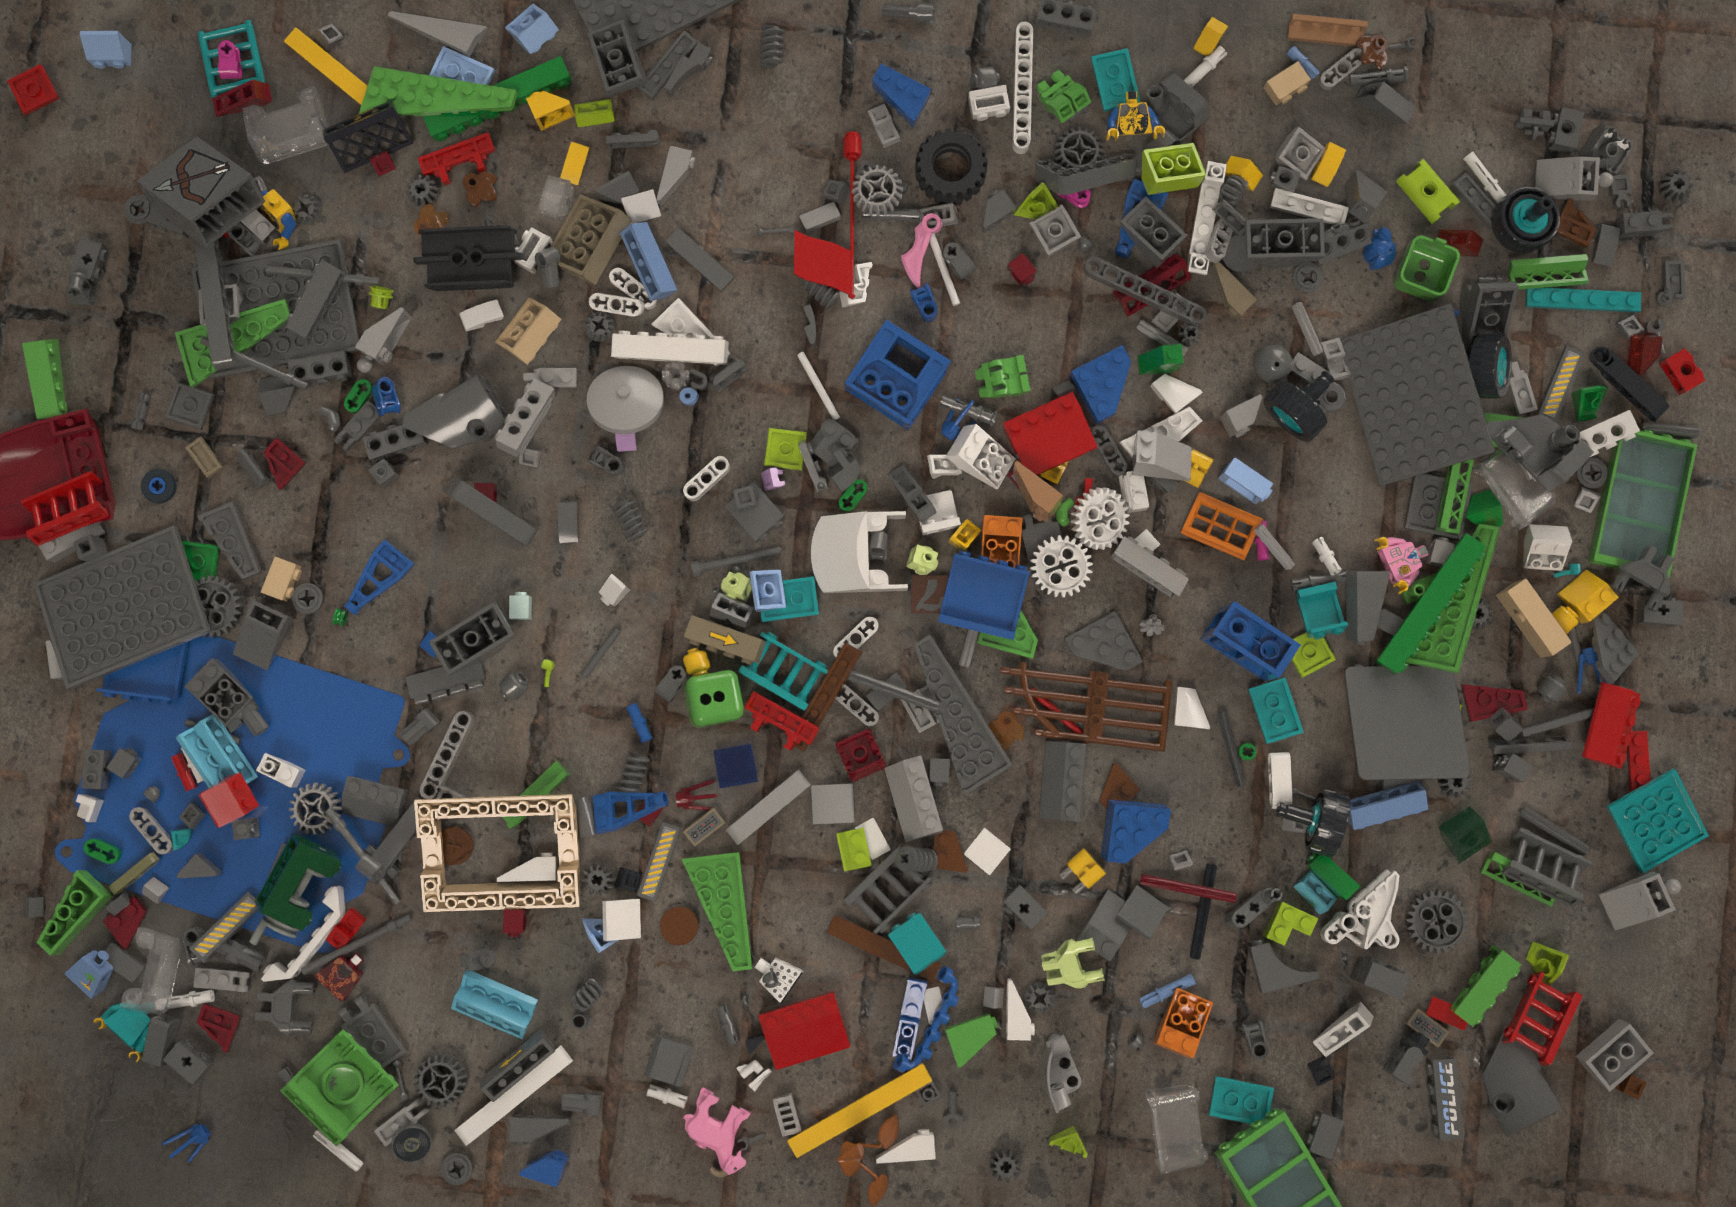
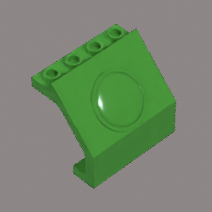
[280,1029,399,1146]

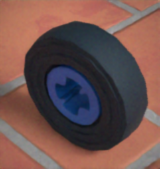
[140,469,177,504]

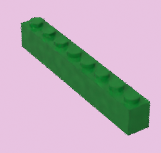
[422,56,572,142]
[1375,533,1486,675]

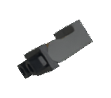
[1382,1030,1430,1085]

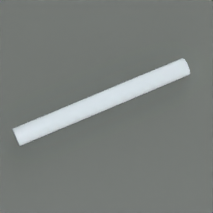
[930,233,960,306]
[797,352,840,421]

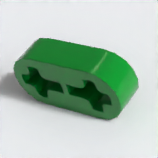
[344,379,373,414]
[839,479,867,512]
[84,838,122,864]

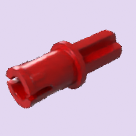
[171,753,198,792]

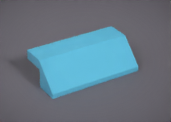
[175,714,258,787]
[451,969,538,1039]

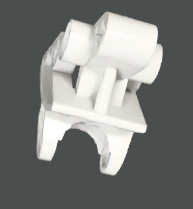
[1320,869,1400,949]

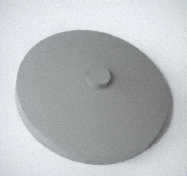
[587,366,664,434]

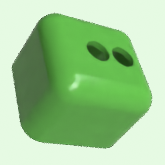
[1393,236,1460,302]
[683,670,744,728]

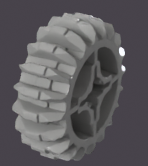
[852,164,903,217]
[288,783,342,835]

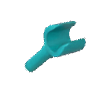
[1553,564,1581,578]

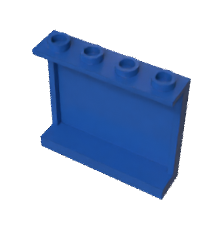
[938,551,1030,640]
[96,641,189,705]

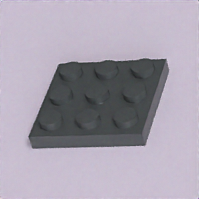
[1403,474,1472,540]

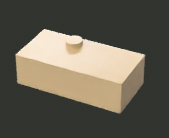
[1496,579,1572,658]

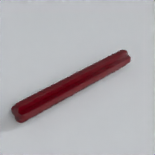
[1140,874,1237,903]

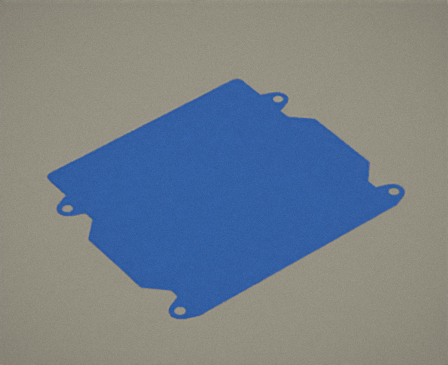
[55,636,410,953]

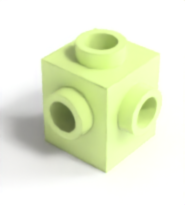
[906,544,938,575]
[721,572,752,603]

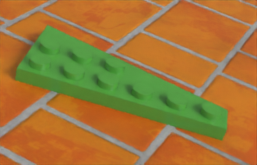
[175,299,291,388]
[681,852,753,971]

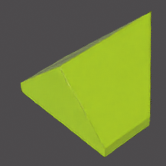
[1014,182,1059,220]
[1526,942,1569,985]
[1047,1126,1088,1158]

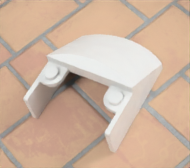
[811,511,908,593]

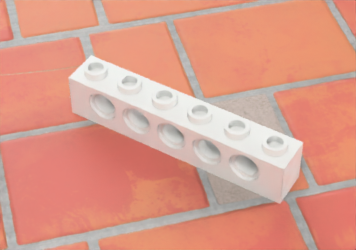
[1519,410,1640,482]

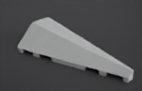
[388,11,488,57]

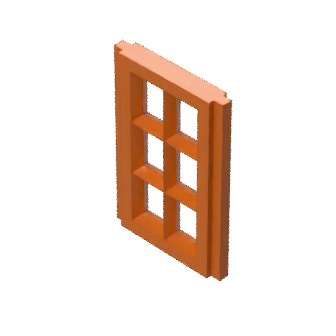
[1180,492,1263,561]

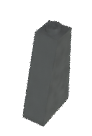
[1346,571,1390,645]

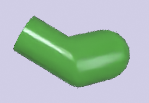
[1056,497,1075,526]

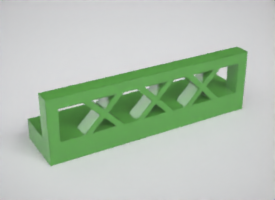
[1507,254,1589,290]
[1435,459,1474,535]
[503,761,570,829]
[1480,852,1555,907]

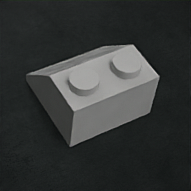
[1220,394,1262,438]

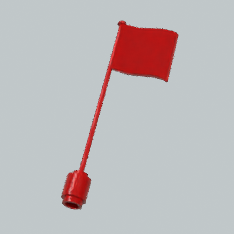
[794,131,862,299]

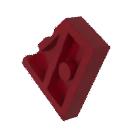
[264,438,306,491]
[102,896,148,950]
[196,1003,242,1053]

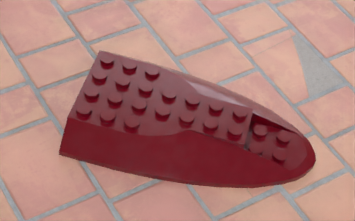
[0,408,116,540]

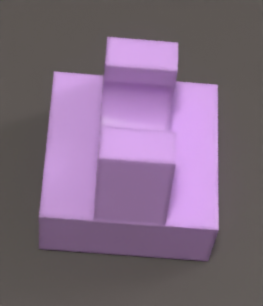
[761,468,785,491]

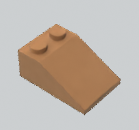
[1013,461,1063,523]

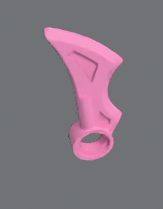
[901,213,943,288]

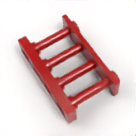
[21,471,109,546]
[1502,971,1583,1066]

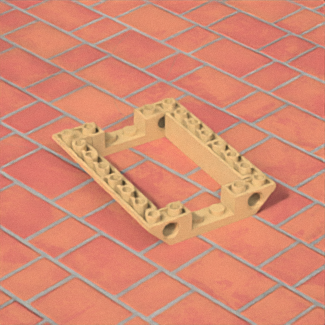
[414,794,581,912]

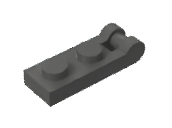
[606,130,660,149]

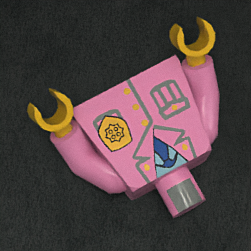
[1374,537,1428,594]

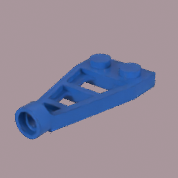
[1114,178,1169,258]
[344,539,415,615]
[593,791,669,834]

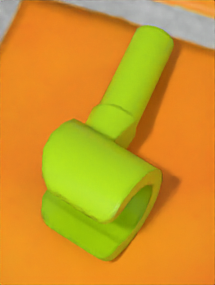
[541,659,555,687]

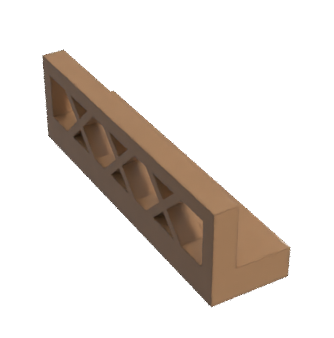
[1287,14,1368,47]

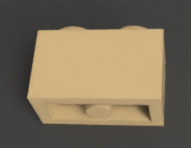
[1263,62,1311,106]
[261,557,302,602]

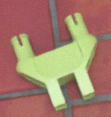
[1041,938,1105,988]

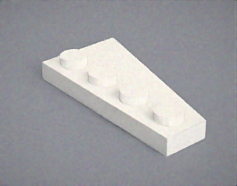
[651,298,731,366]

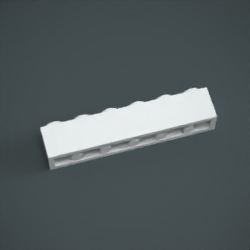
[611,331,729,365]

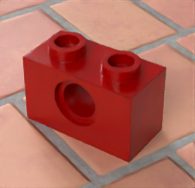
[1659,348,1706,395]

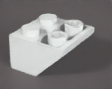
[1523,524,1572,571]

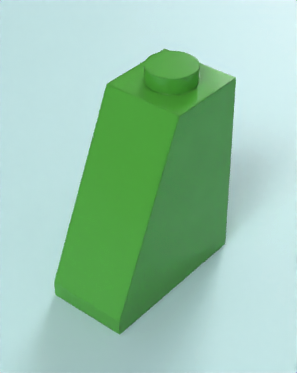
[945,1013,998,1068]

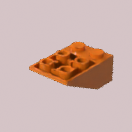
[981,515,1023,567]
[1152,988,1213,1059]

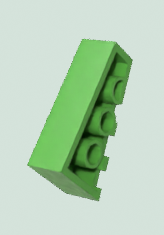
[22,339,67,419]
[36,870,113,956]
[1450,944,1521,1027]

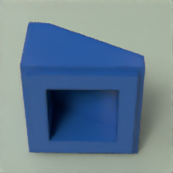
[419,631,437,658]

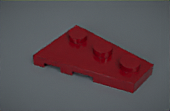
[1460,684,1528,722]

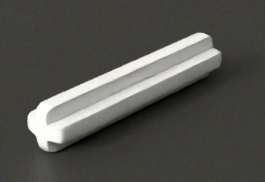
[313,1129,363,1172]

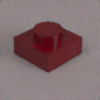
[370,150,396,176]

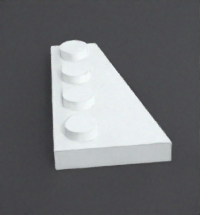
[1120,407,1202,458]

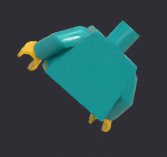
[94,1000,153,1062]

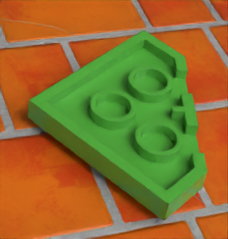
[977,610,1038,659]

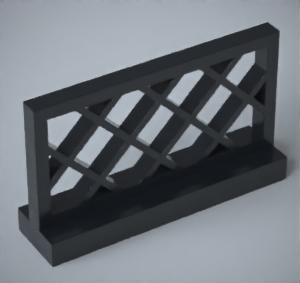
[323,100,413,173]

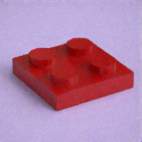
[7,64,60,115]

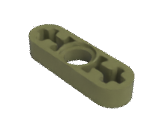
[109,852,160,896]

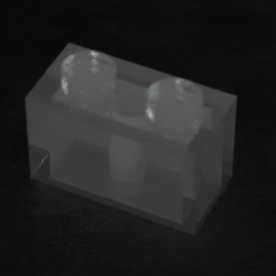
[538,175,574,221]

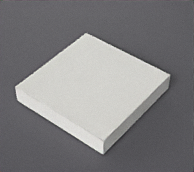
[602,899,641,941]

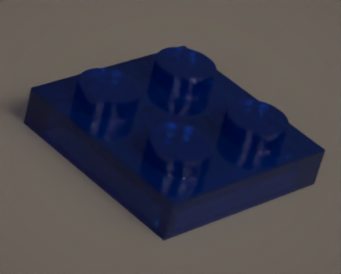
[713,744,758,789]

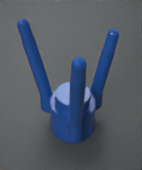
[941,398,977,441]
[1577,647,1609,694]
[162,1123,211,1162]

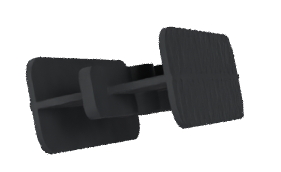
[413,225,524,291]

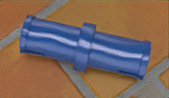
[626,703,653,743]

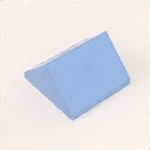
[750,570,786,612]

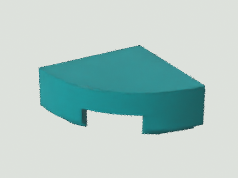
[171,828,192,850]

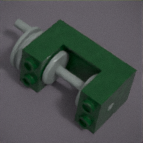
[249,833,342,945]

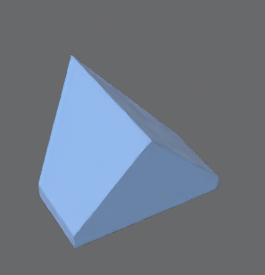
[582,918,618,953]

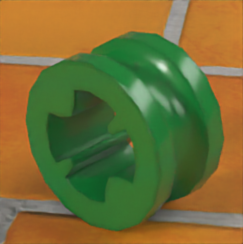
[332,608,348,627]
[1238,743,1256,760]

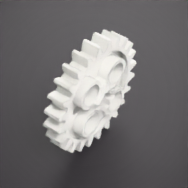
[1071,487,1130,550]
[1030,535,1093,598]

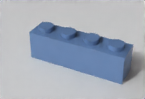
[620,222,677,301]
[1348,781,1428,830]

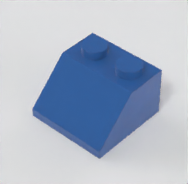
[519,1150,570,1187]

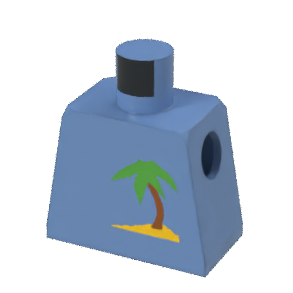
[65,950,114,999]

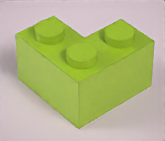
[1262,901,1318,946]

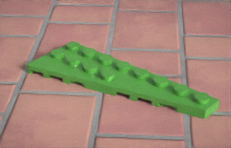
[359,66,518,117]
[1406,524,1500,674]

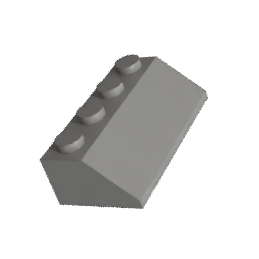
[1110,536,1189,600]
[884,756,943,843]

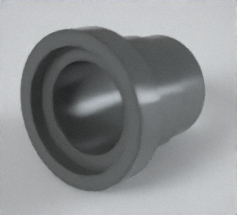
[572,1010,591,1030]

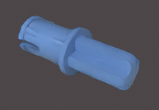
[1286,46,1319,79]

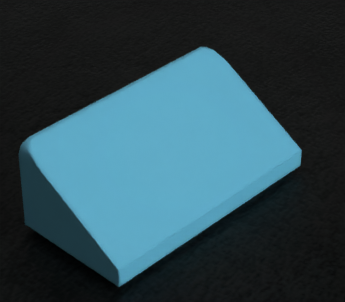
[1294,870,1337,915]

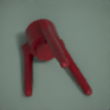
[676,779,718,811]

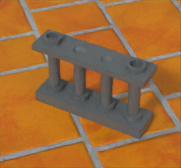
[1502,828,1592,908]
[844,845,932,934]

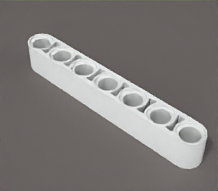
[1012,22,1033,154]
[454,1046,573,1146]

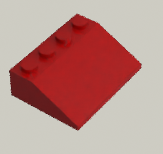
[1003,392,1098,475]
[758,991,851,1070]

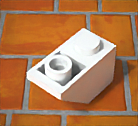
[256,753,306,788]

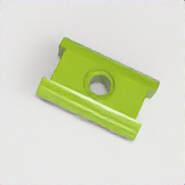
[1396,159,1460,225]

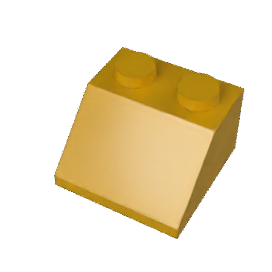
[526,91,575,131]
[1557,570,1619,623]

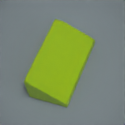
[574,99,615,127]

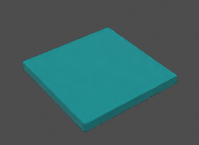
[1606,768,1709,874]

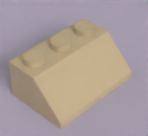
[495,297,561,365]

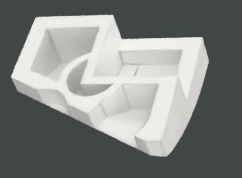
[839,262,872,308]
[1150,374,1203,414]
[1174,687,1210,729]

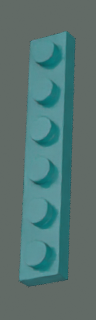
[1525,288,1641,313]

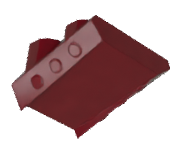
[835,729,886,781]

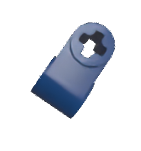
[909,283,937,322]
[372,377,400,416]

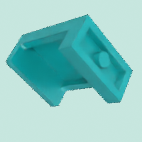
[1295,582,1348,640]
[888,913,948,975]

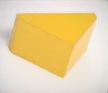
[1193,17,1228,57]
[1225,156,1263,192]
[949,519,981,551]

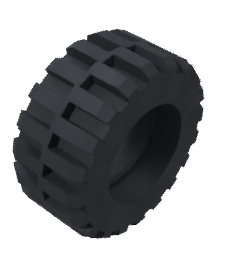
[915,128,988,205]

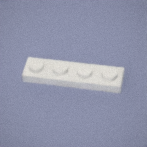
[1270,188,1348,225]

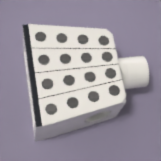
[754,957,804,1004]

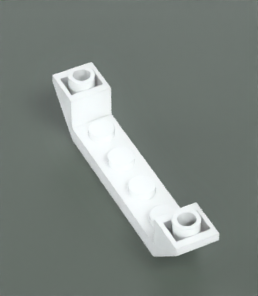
[1188,161,1227,275]
[261,885,346,982]

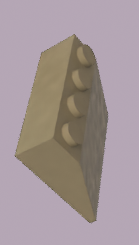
[550,194,632,285]

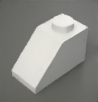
[599,574,630,607]

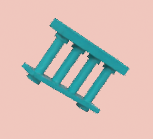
[738,631,828,711]

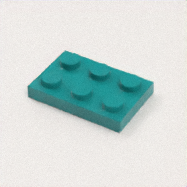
[1090,48,1141,112]
[761,576,819,622]
[1247,677,1304,744]
[1208,1075,1274,1124]

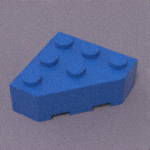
[1070,345,1131,425]
[1101,799,1171,863]

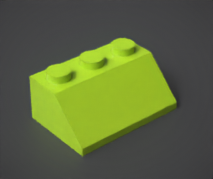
[1142,143,1206,195]

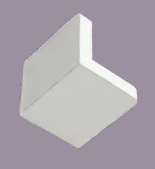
[76,794,104,823]

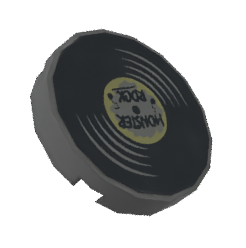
[392,1123,432,1163]

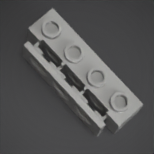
[495,379,555,458]

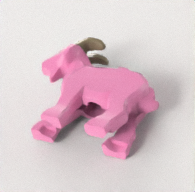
[683,1087,751,1178]

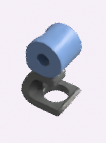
[679,369,709,406]

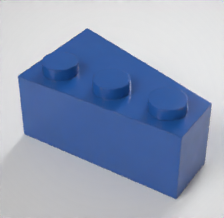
[872,64,931,129]

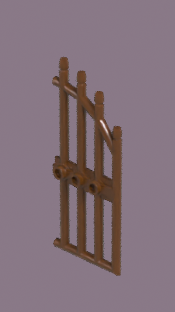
[1000,663,1172,752]

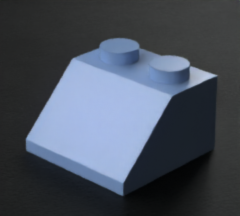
[505,4,559,54]
[80,31,132,69]

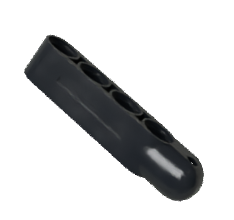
[1589,346,1669,422]

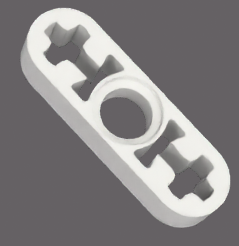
[609,268,657,310]
[589,293,644,316]
[833,617,878,658]

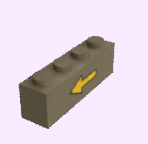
[684,615,766,665]

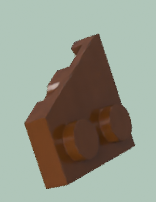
[1556,198,1596,248]
[1098,762,1140,811]
[933,830,968,873]

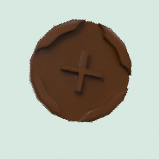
[442,827,474,865]
[660,906,699,946]

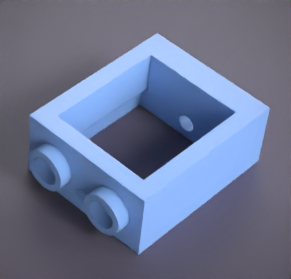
[1218,458,1273,504]

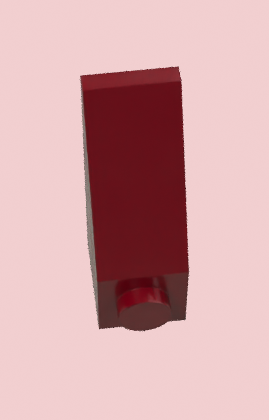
[212,79,272,117]

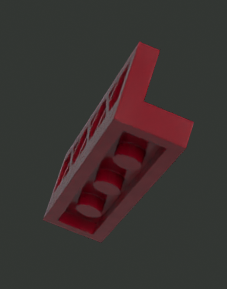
[1112,254,1192,317]

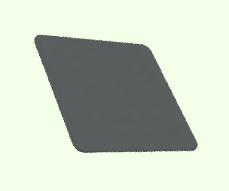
[1345,666,1470,780]

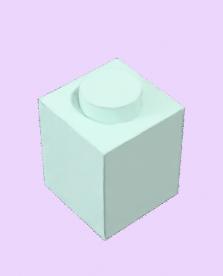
[509,592,532,620]

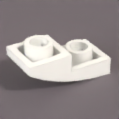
[459,300,504,331]

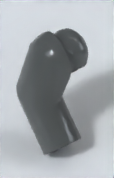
[318,405,341,432]

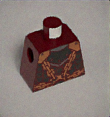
[314,953,364,1002]

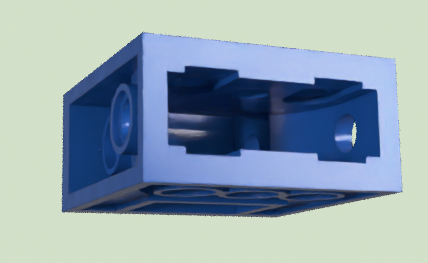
[844,319,951,431]
[1200,601,1301,681]

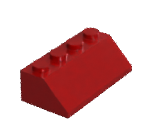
[1582,682,1641,769]

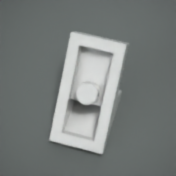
[927,455,962,479]

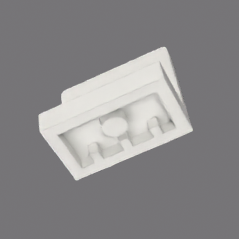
[919,490,961,535]

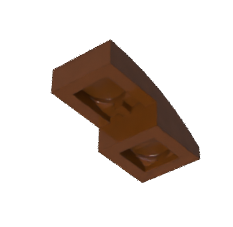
[1615,1074,1647,1100]

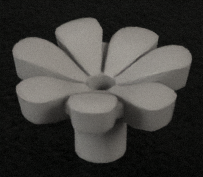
[1140,615,1165,636]

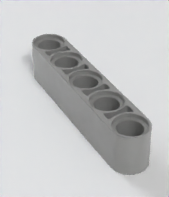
[726,770,811,845]

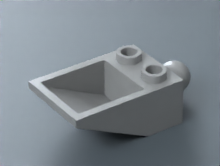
[1534,157,1613,201]
[355,308,413,373]
[1598,872,1681,931]

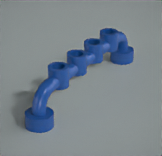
[893,966,959,1073]

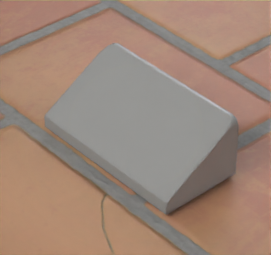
[799,202,841,233]

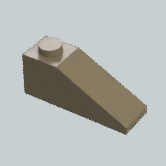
[1211,262,1257,319]

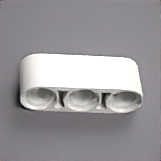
[683,456,730,501]
[1268,752,1292,809]

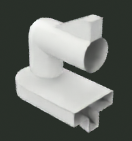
[736,1060,771,1092]

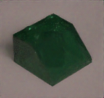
[1438,806,1491,864]

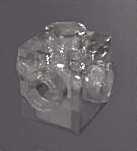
[662,361,690,390]

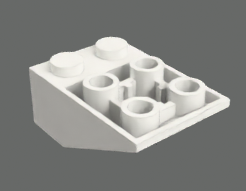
[946,424,1016,489]

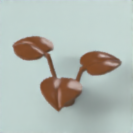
[836,1113,899,1207]

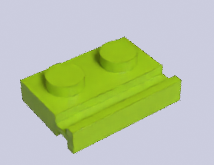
[836,827,872,872]

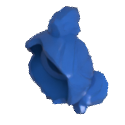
[1363,227,1396,270]

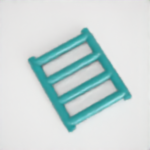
[197,20,265,98]

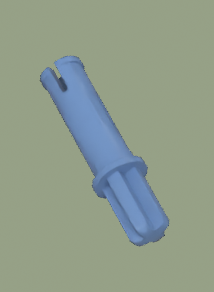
[1139,974,1196,1008]

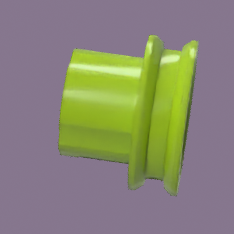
[368,285,394,309]

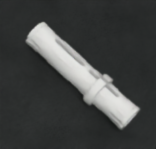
[1184,46,1227,87]
[1463,152,1506,204]
[153,989,215,1012]

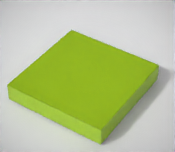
[764,428,807,471]
[1291,632,1336,678]

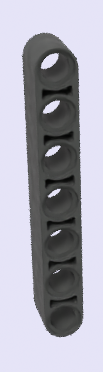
[1083,257,1207,326]

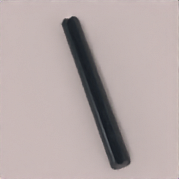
[1190,863,1217,960]

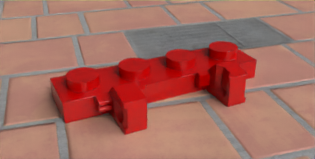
[418,132,496,186]
[744,691,820,751]

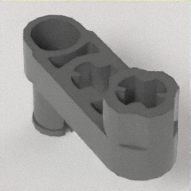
[1225,888,1283,928]

